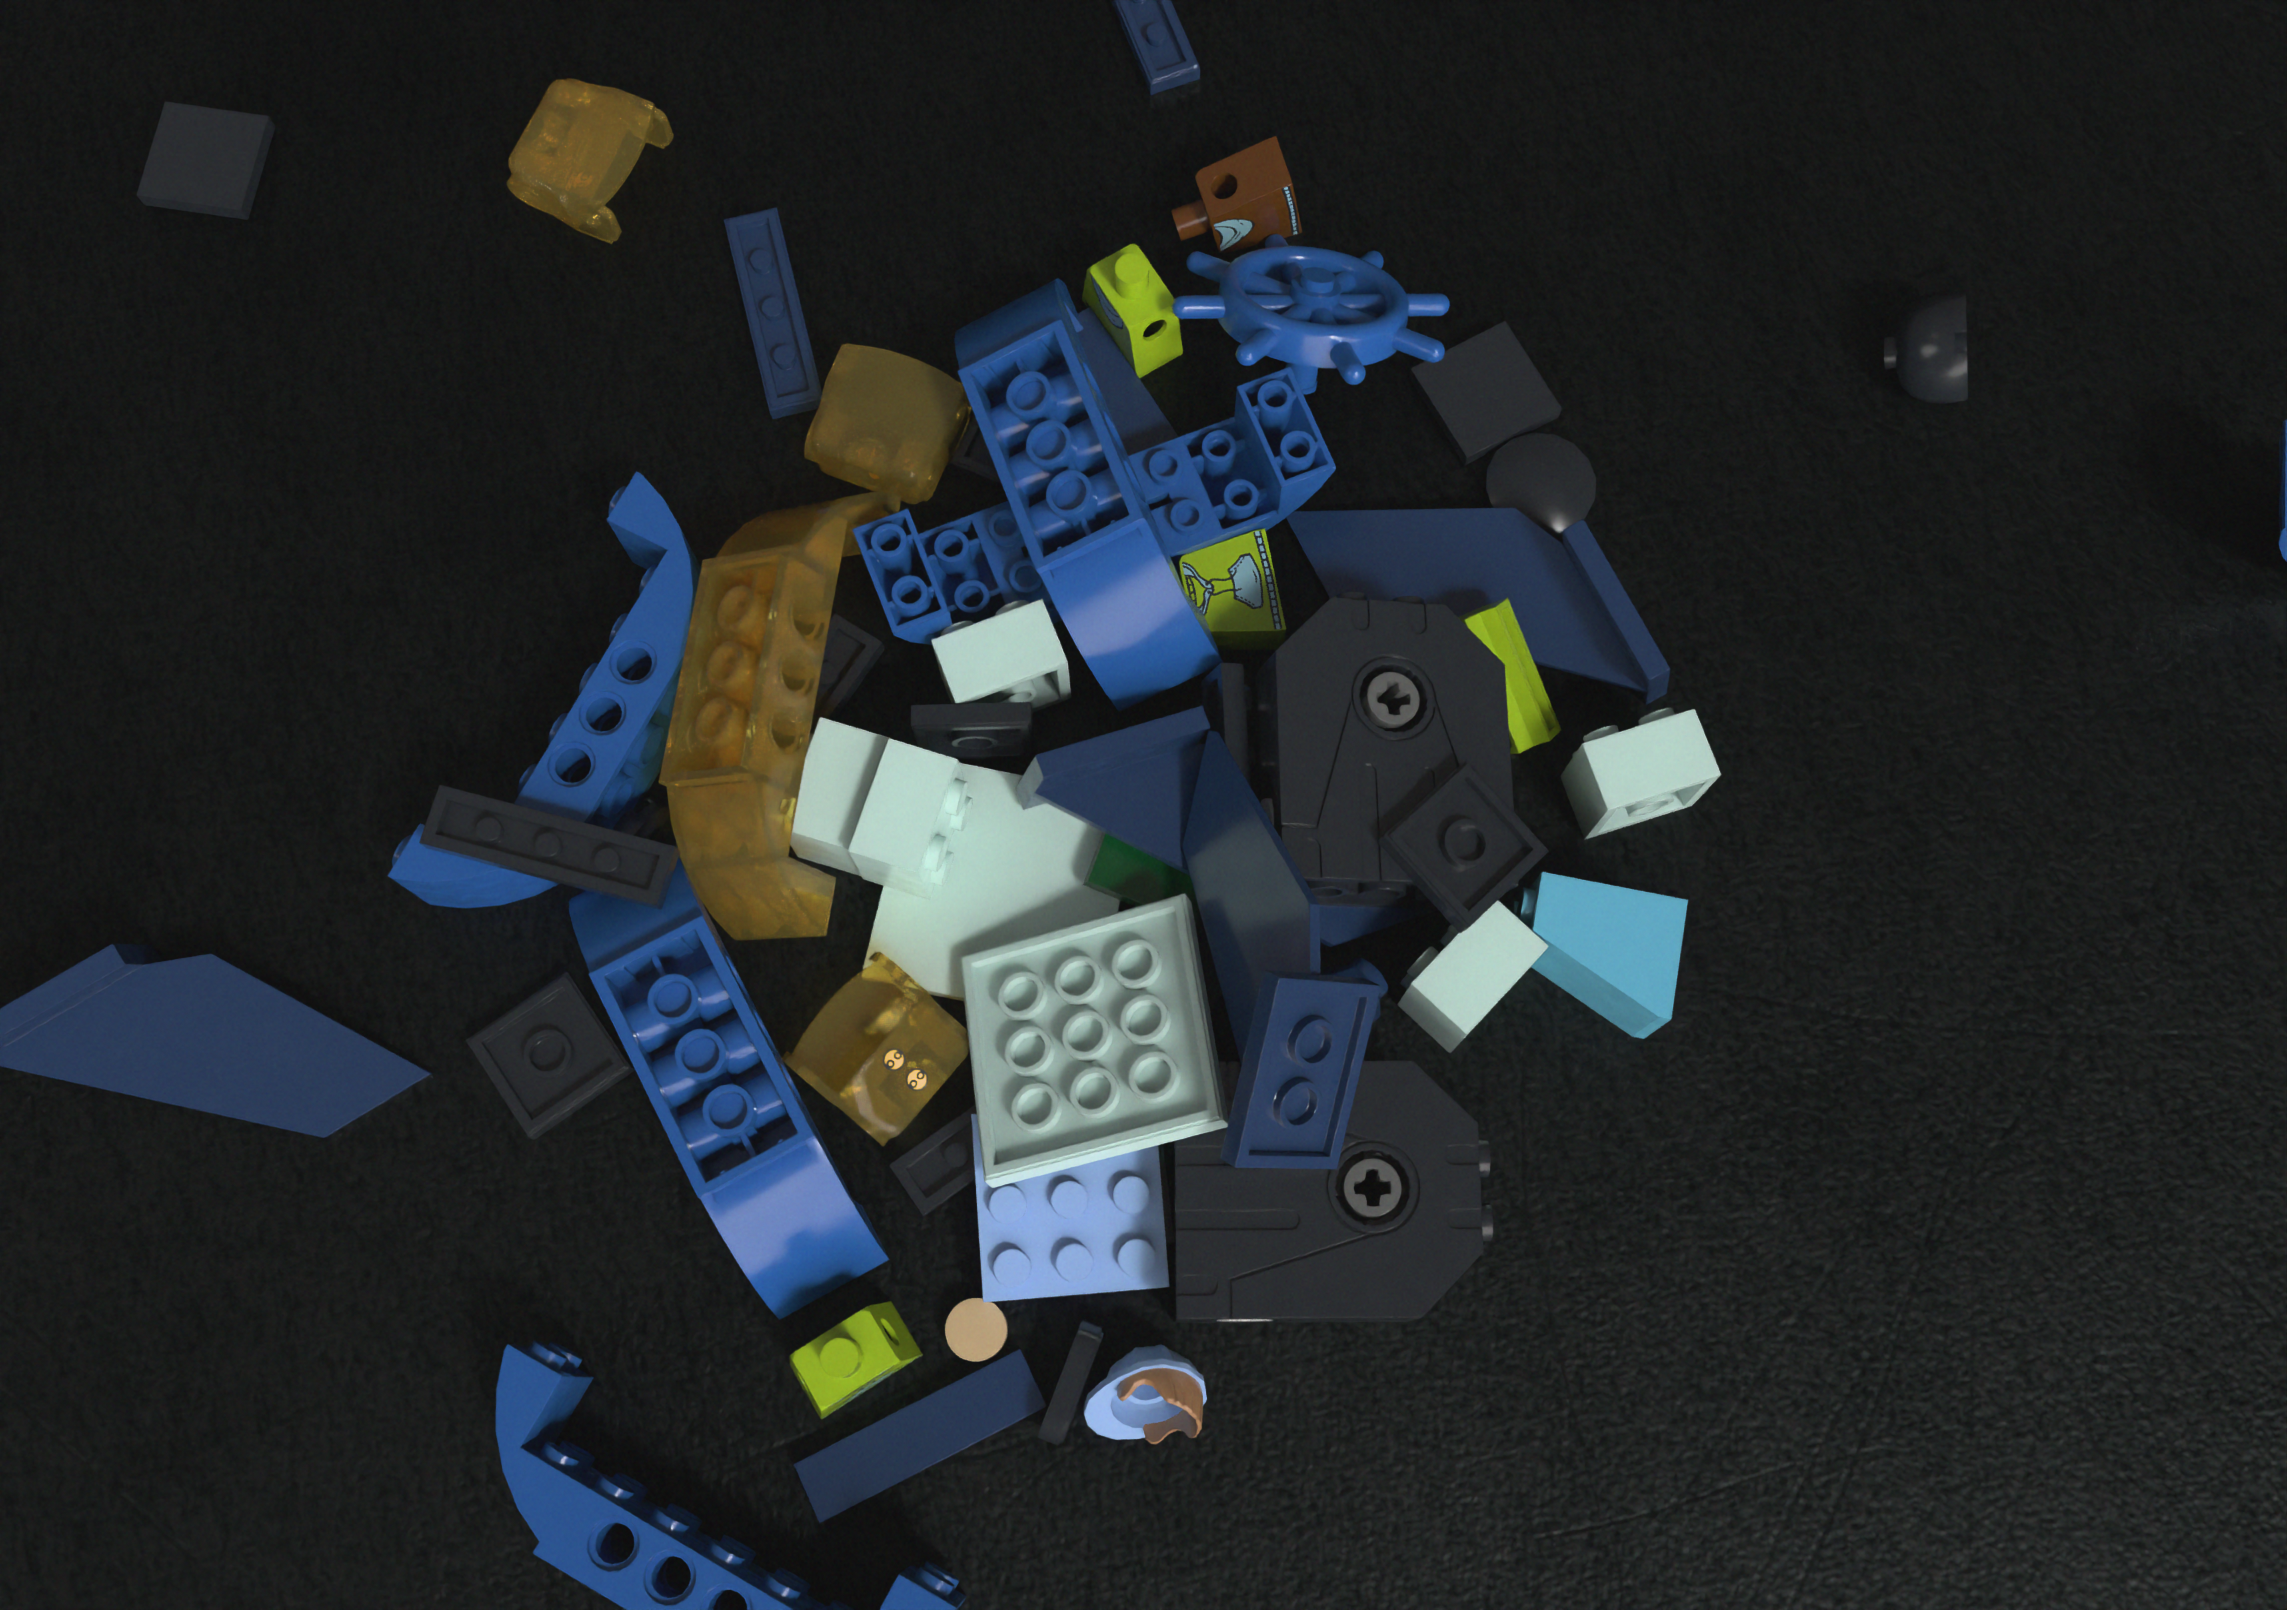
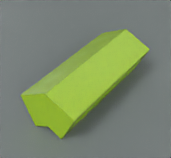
[1458,598,1561,754]

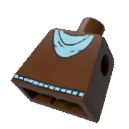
[1171,136,1302,254]

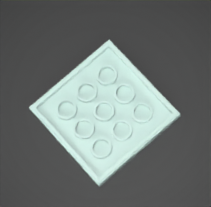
[861,763,1121,1001]
[960,893,1229,1188]

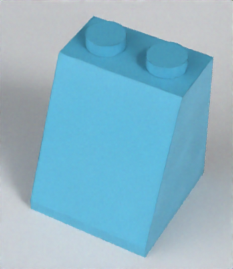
[1510,872,1688,1039]

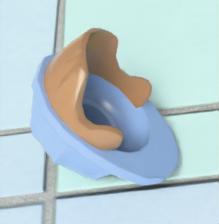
[1083,1344,1207,1444]

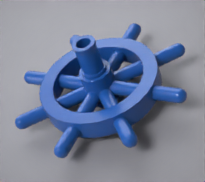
[1172,234,1450,395]

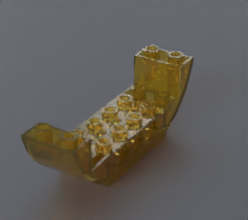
[659,492,901,940]

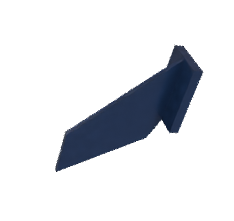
[1286,508,1670,704]
[1015,706,1437,947]
[1182,731,1381,1169]
[0,944,433,1138]

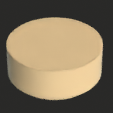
[945,1298,1008,1362]

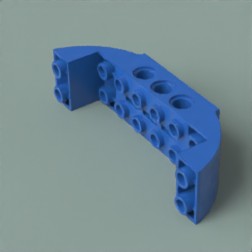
[954,278,1224,712]
[852,367,1336,645]
[388,471,721,908]
[569,843,890,1320]
[496,1340,967,1610]

